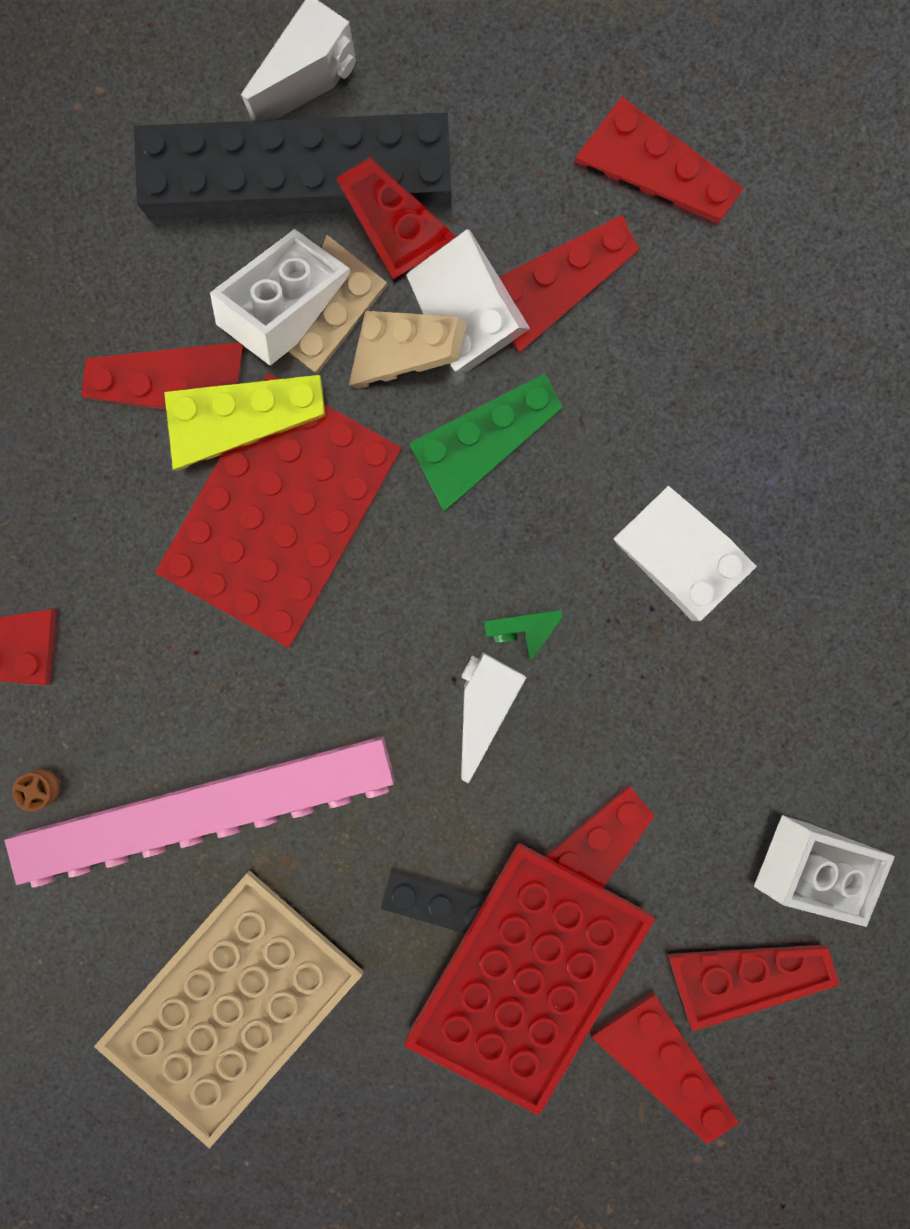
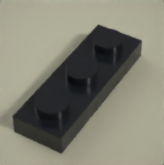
[381,869,487,934]

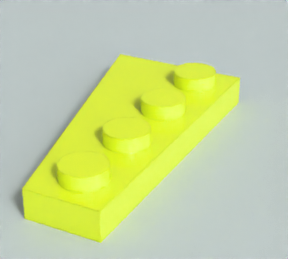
[164,375,325,471]

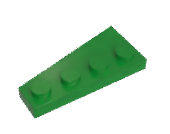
[409,373,563,512]

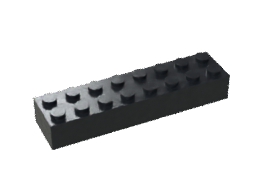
[134,113,452,219]

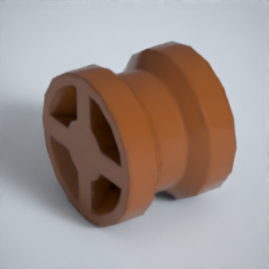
[12,769,60,812]

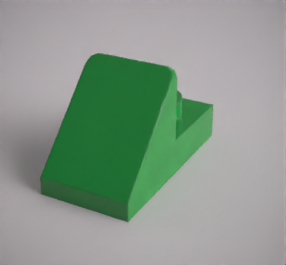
[483,610,563,662]

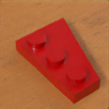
[336,157,457,279]

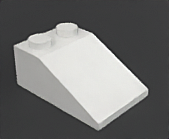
[241,0,356,121]
[210,229,350,365]
[406,229,530,372]
[613,486,757,621]
[461,652,526,783]
[754,815,895,927]

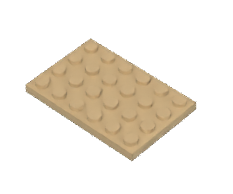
[94,870,363,1149]

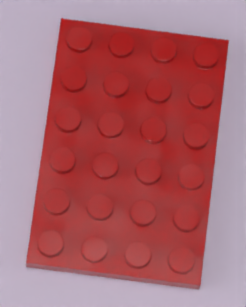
[155,373,402,648]
[404,843,655,1115]

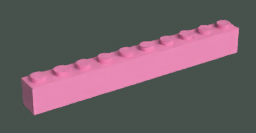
[4,736,395,887]

